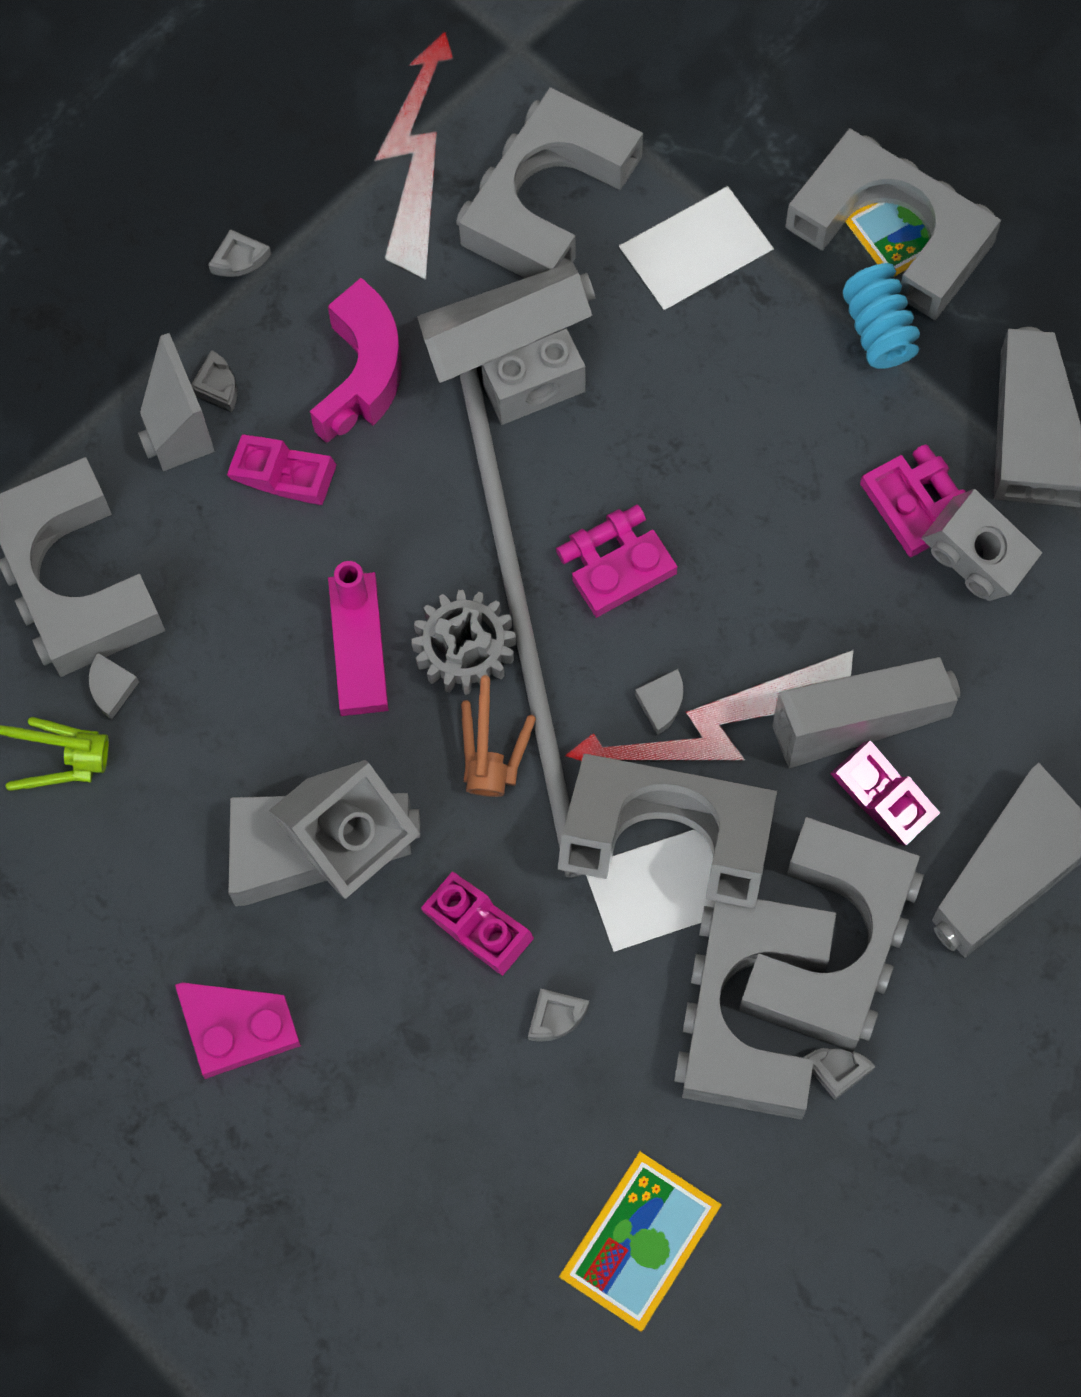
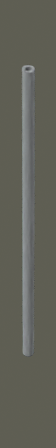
[460,367,583,878]

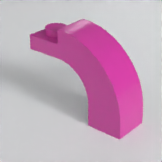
[310,278,402,443]

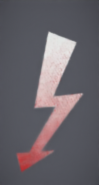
[374,32,453,279]
[565,650,853,762]

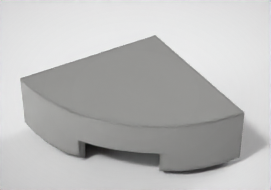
[209,230,271,277]
[191,350,237,412]
[89,653,139,720]
[635,669,683,735]
[528,989,589,1042]
[804,1048,875,1100]

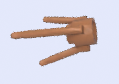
[461,675,536,797]

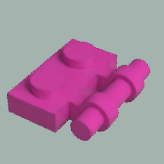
[860,444,966,558]
[556,505,678,618]

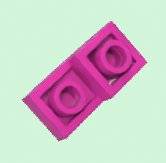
[421,871,534,976]

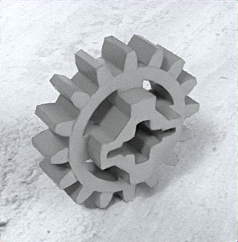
[412,590,516,695]

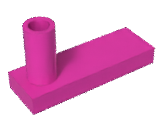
[328,561,389,716]

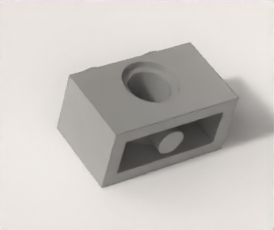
[482,328,586,425]
[921,489,1043,601]

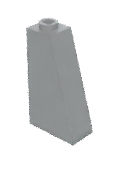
[417,262,596,383]
[994,327,1081,507]
[772,657,960,769]
[932,763,1081,958]
[228,793,420,906]

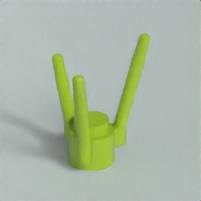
[0,717,109,791]

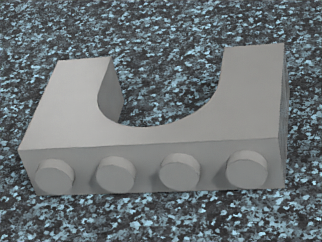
[457,87,643,278]
[785,128,1001,321]
[0,457,165,677]
[558,753,777,909]
[739,817,924,1052]
[674,899,836,1120]

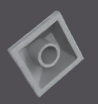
[138,333,215,471]
[269,760,420,899]

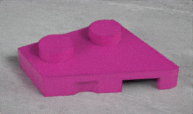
[175,983,301,1079]

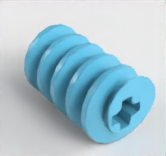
[843,263,920,369]

